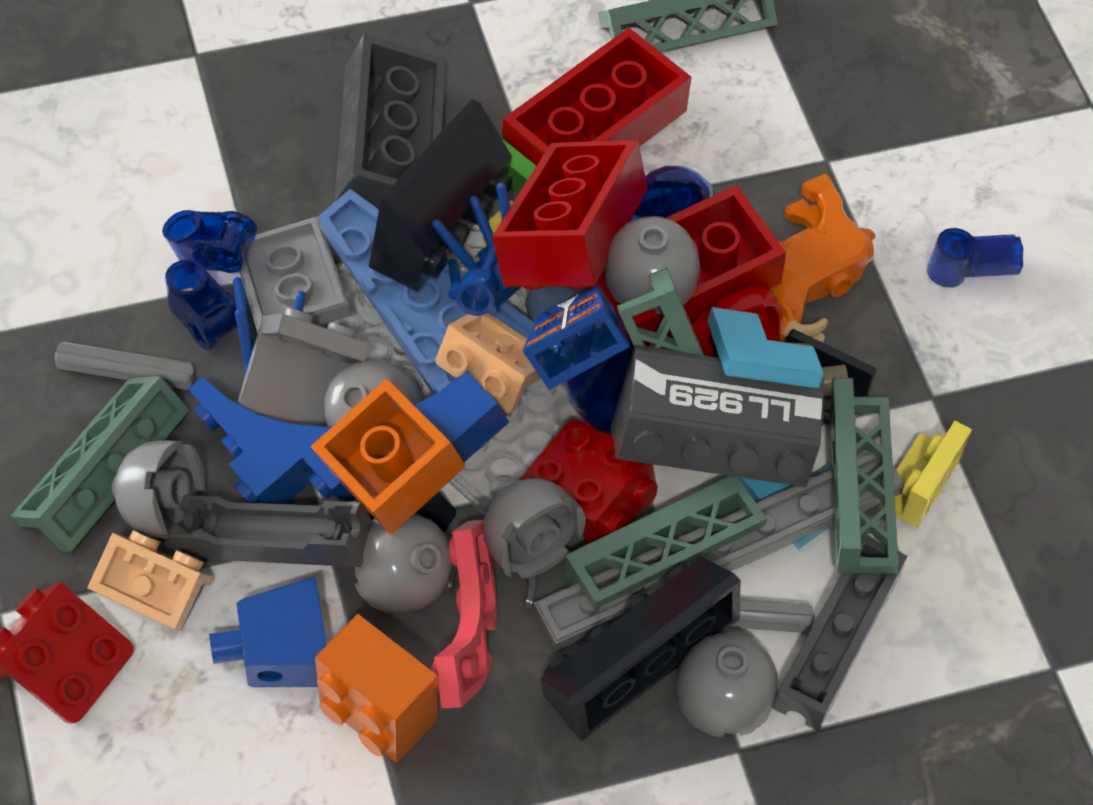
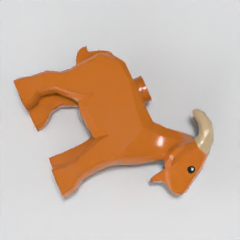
[769,173,876,343]

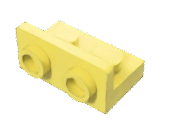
[877,421,972,529]

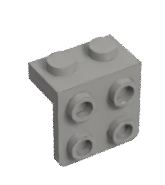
[238,308,370,427]

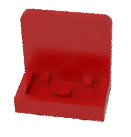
[519,420,658,545]
[0,581,134,724]

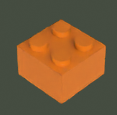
[310,378,466,534]
[315,614,438,764]

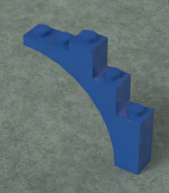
[188,371,509,504]

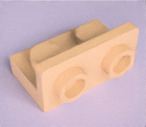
[435,313,541,413]
[87,530,214,630]

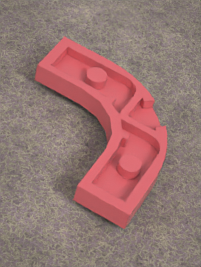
[431,520,497,709]

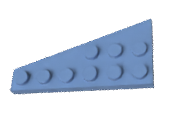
[319,189,554,395]

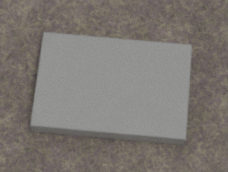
[231,216,352,332]

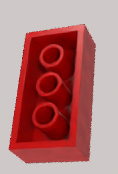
[502,27,692,166]
[492,140,648,290]
[582,185,786,362]

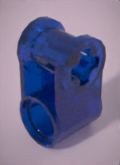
[162,210,258,273]
[165,259,238,351]

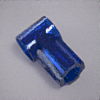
[927,228,1024,288]

